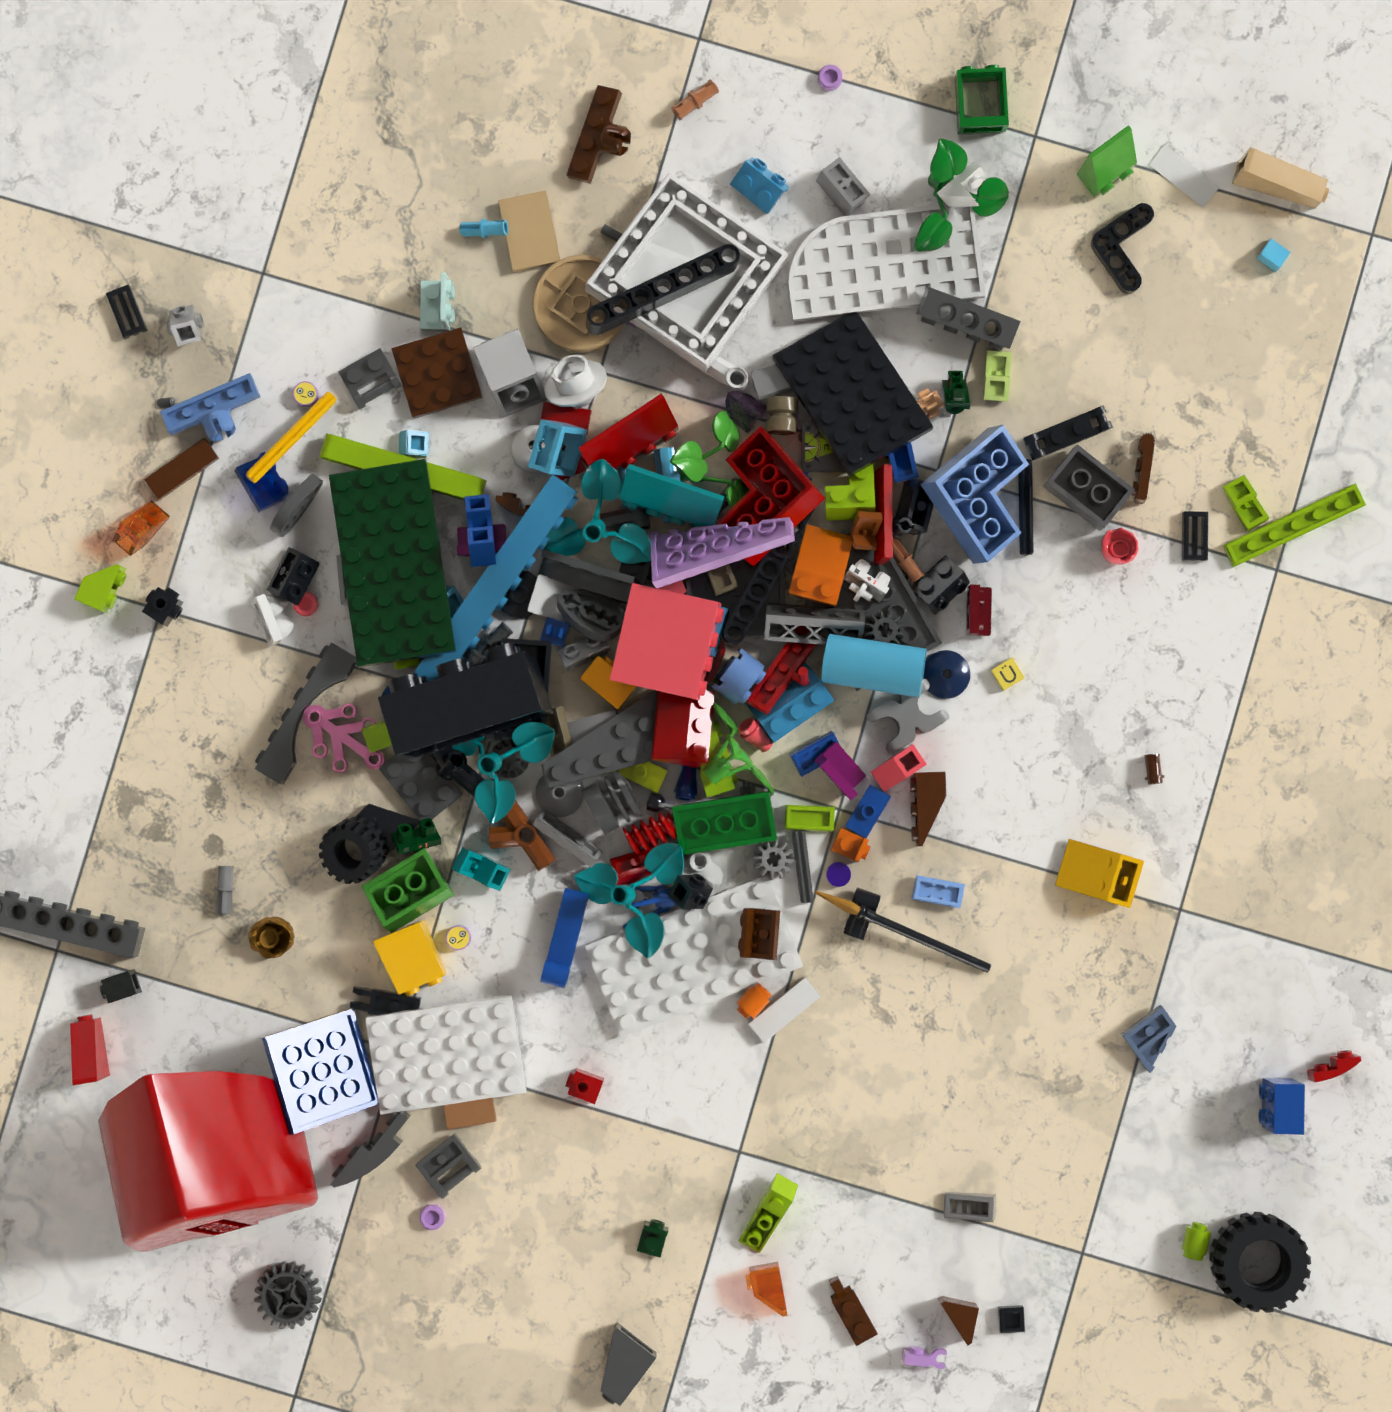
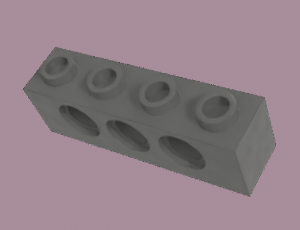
[916,286,1021,351]

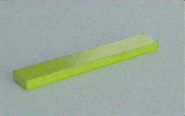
[1223,483,1366,567]

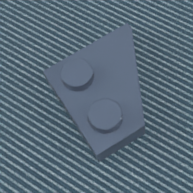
[1121,1005,1176,1073]

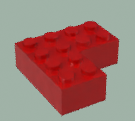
[715,426,825,566]

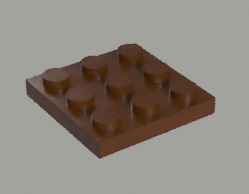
[391,327,483,419]

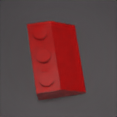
[651,690,715,768]

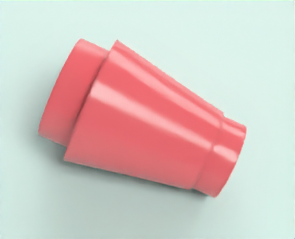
[738,717,773,752]

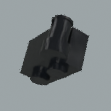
[893,479,934,538]

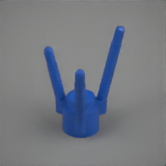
[623,885,675,929]

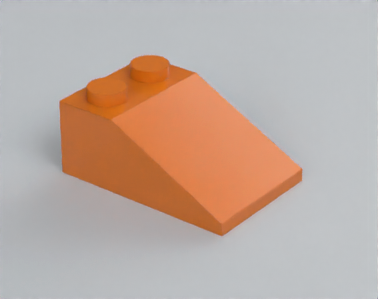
[787,524,852,608]

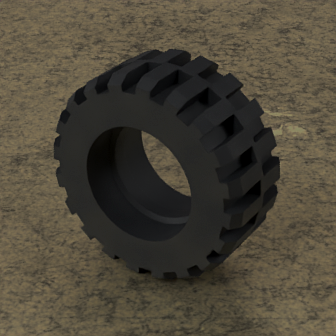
[1209,1212,1311,1313]

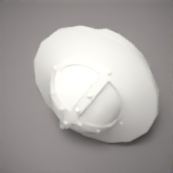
[544,355,607,409]

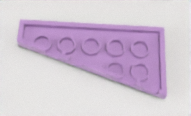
[650,517,795,589]

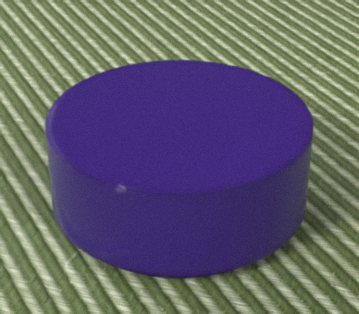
[826,862,851,887]

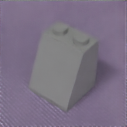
[473,329,548,418]

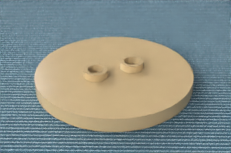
[533,255,626,353]

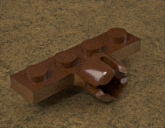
[566,85,631,184]

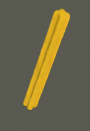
[246,392,337,483]

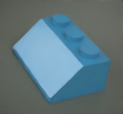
[745,662,835,743]

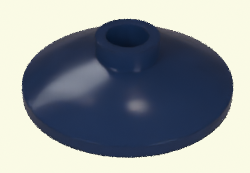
[923,650,970,699]

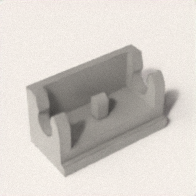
[816,157,870,216]

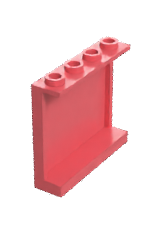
[610,583,724,701]

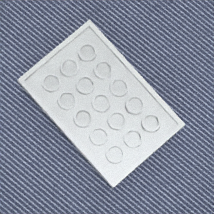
[365,995,527,1115]

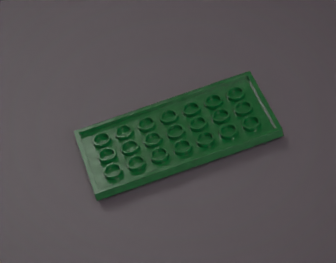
[329,459,457,668]

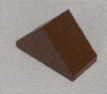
[938,1296,979,1346]

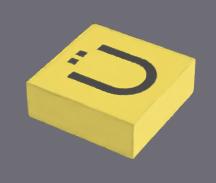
[991,658,1025,691]

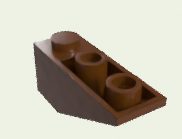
[910,772,946,846]

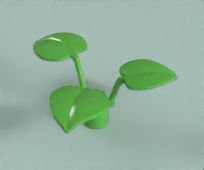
[669,410,750,508]
[703,702,774,797]

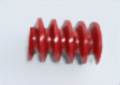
[622,809,677,855]

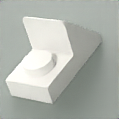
[937,160,988,206]

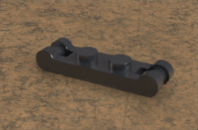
[1023,405,1113,461]

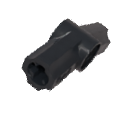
[432,747,485,797]

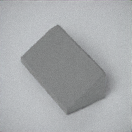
[750,364,792,400]

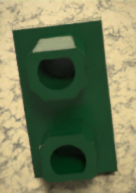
[941,371,970,414]
[391,818,441,854]

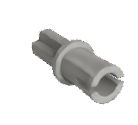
[215,866,235,915]

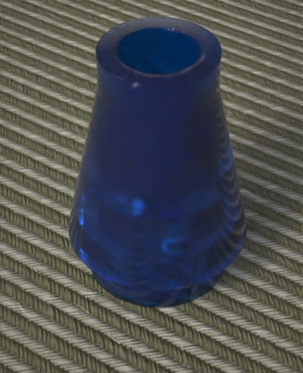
[673,765,698,801]

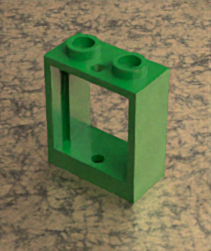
[954,65,1009,134]

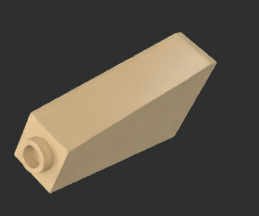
[1232,147,1329,209]

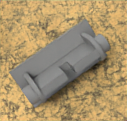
[558,637,611,671]

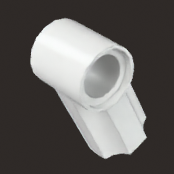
[702,356,748,393]

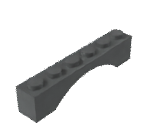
[255,643,357,784]

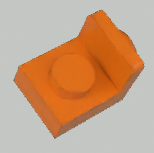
[831,828,871,862]

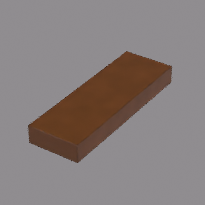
[144,438,220,500]

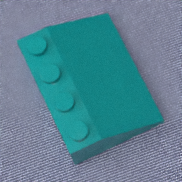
[619,464,725,527]

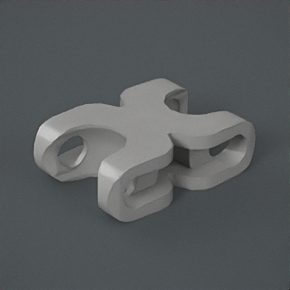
[866,679,950,754]

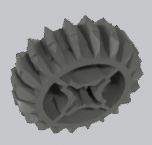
[254,1261,322,1329]

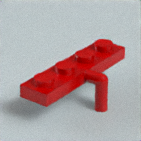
[746,626,817,715]

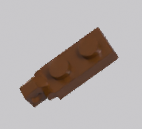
[829,1276,878,1346]

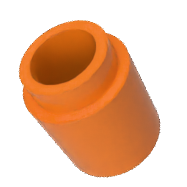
[736,982,772,1019]

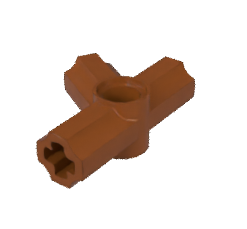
[489,799,556,871]

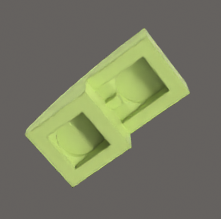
[983,350,1012,402]

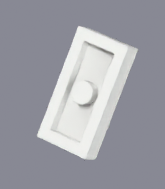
[251,594,294,647]

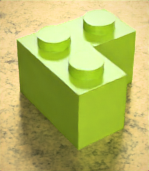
[825,464,875,521]

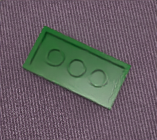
[672,791,778,855]

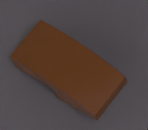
[495,492,531,518]

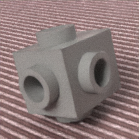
[166,305,204,346]

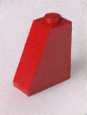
[70,1014,110,1086]

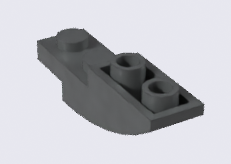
[330,1111,411,1188]

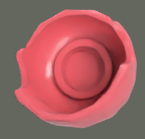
[1101,527,1138,565]

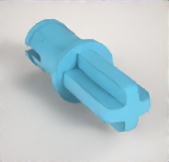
[459,219,509,238]

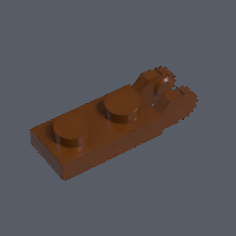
[1131,433,1155,504]

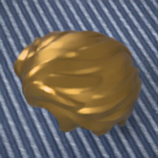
[248,916,295,959]

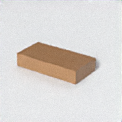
[443,1098,497,1130]

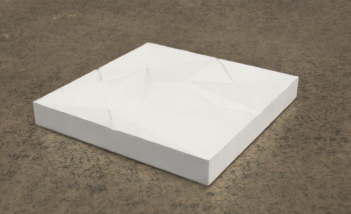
[585,173,789,373]

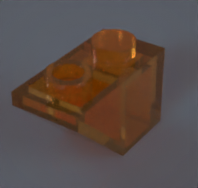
[112,500,170,556]

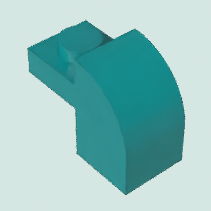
[452,847,511,891]

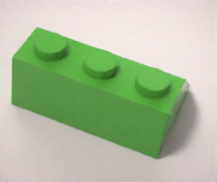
[361,848,454,933]

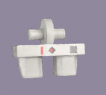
[844,559,891,603]

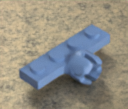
[160,373,261,441]

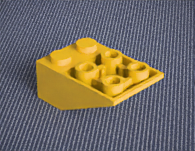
[1055,839,1144,908]

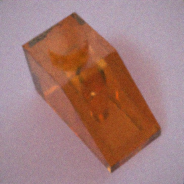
[745,1262,788,1317]

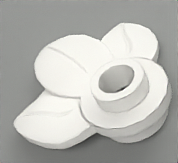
[682,851,723,885]

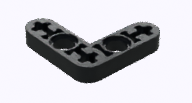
[1091,203,1154,294]

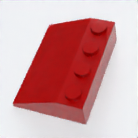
[578,393,679,471]

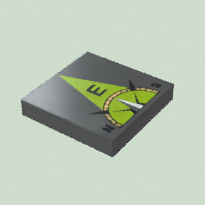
[801,423,846,472]

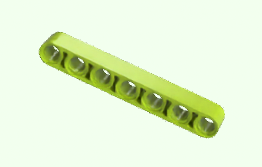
[319,433,487,501]

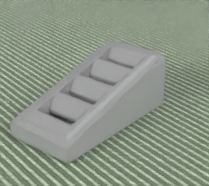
[944,1192,996,1222]

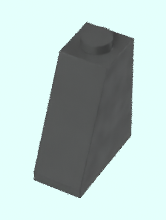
[601,1322,657,1406]

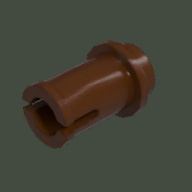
[1144,754,1165,785]

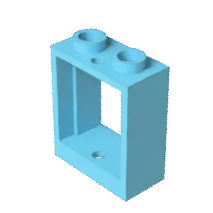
[528,419,587,477]

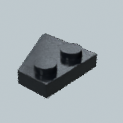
[356,804,420,855]

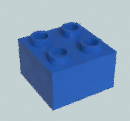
[1258,1078,1305,1135]

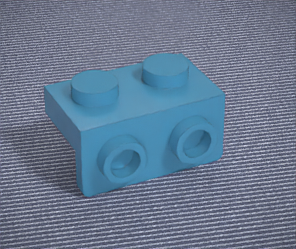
[730,157,790,214]

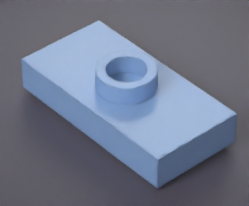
[912,875,965,908]

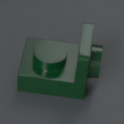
[637,1219,669,1258]

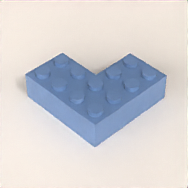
[920,425,1029,564]

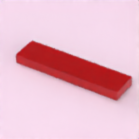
[874,464,893,565]

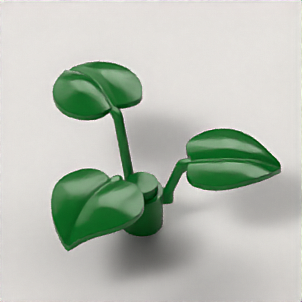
[914,139,1009,252]

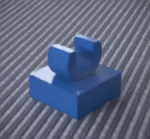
[540,617,571,648]

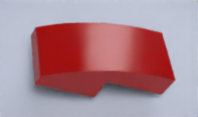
[1307,1050,1361,1082]

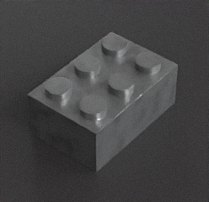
[1043,444,1135,531]

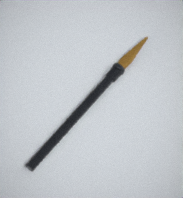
[814,891,991,973]

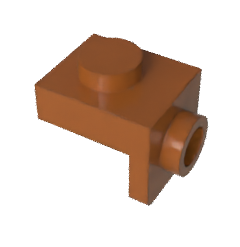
[850,511,883,550]

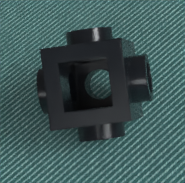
[142,587,184,627]
[668,874,713,910]

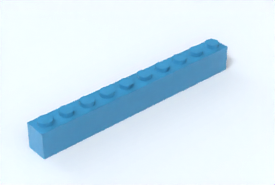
[414,475,578,682]

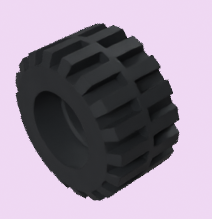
[319,817,388,884]

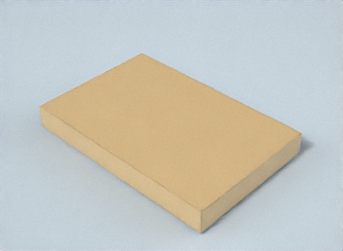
[498,190,560,272]

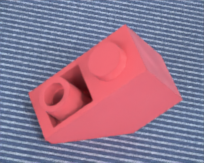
[870,744,927,792]

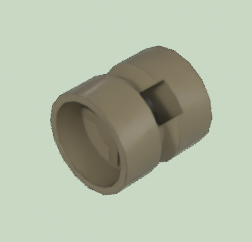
[766,396,798,435]

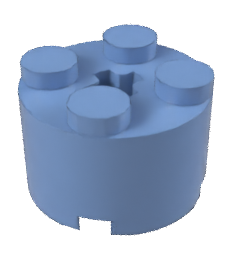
[711,648,766,704]

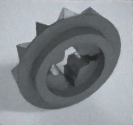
[492,739,529,778]

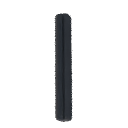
[1019,459,1034,555]

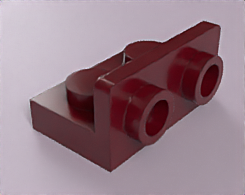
[966,584,992,636]

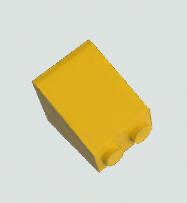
[373,920,447,996]

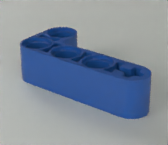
[540,888,589,988]

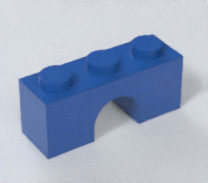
[465,494,496,567]

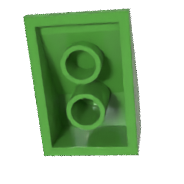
[1077,125,1137,197]

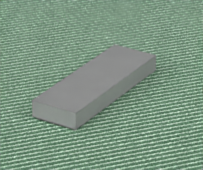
[532,809,603,868]

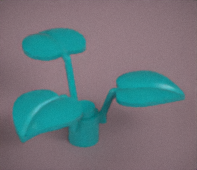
[544,459,651,564]
[452,722,555,824]
[574,843,684,958]

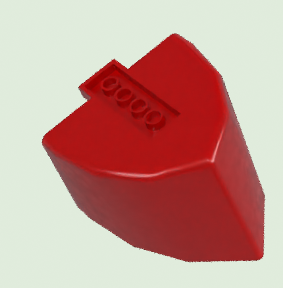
[98,1071,318,1252]

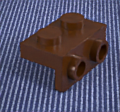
[738,908,780,960]

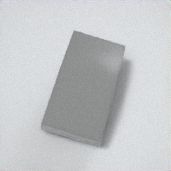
[567,709,618,744]

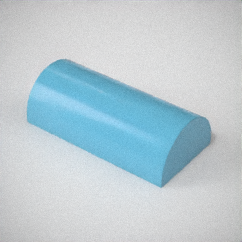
[821,634,927,698]

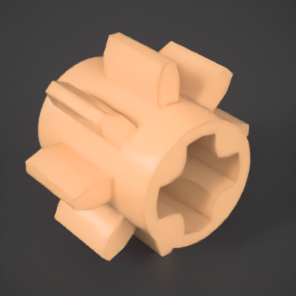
[916,388,944,420]

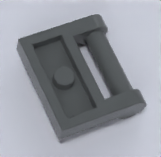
[338,348,402,410]
[415,1133,482,1199]

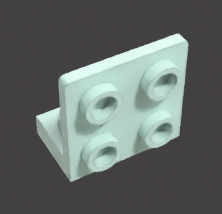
[420,272,455,331]

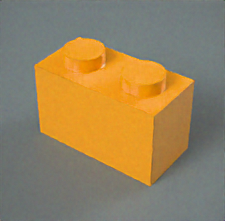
[580,656,637,710]

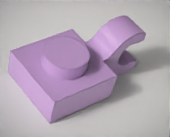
[902,1346,947,1369]

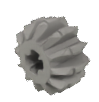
[753,839,794,880]

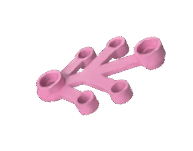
[303,704,385,773]

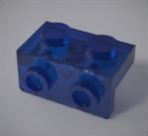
[234,452,289,513]

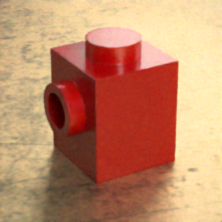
[565,1068,604,1104]

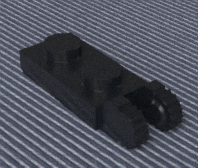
[350,986,422,1015]

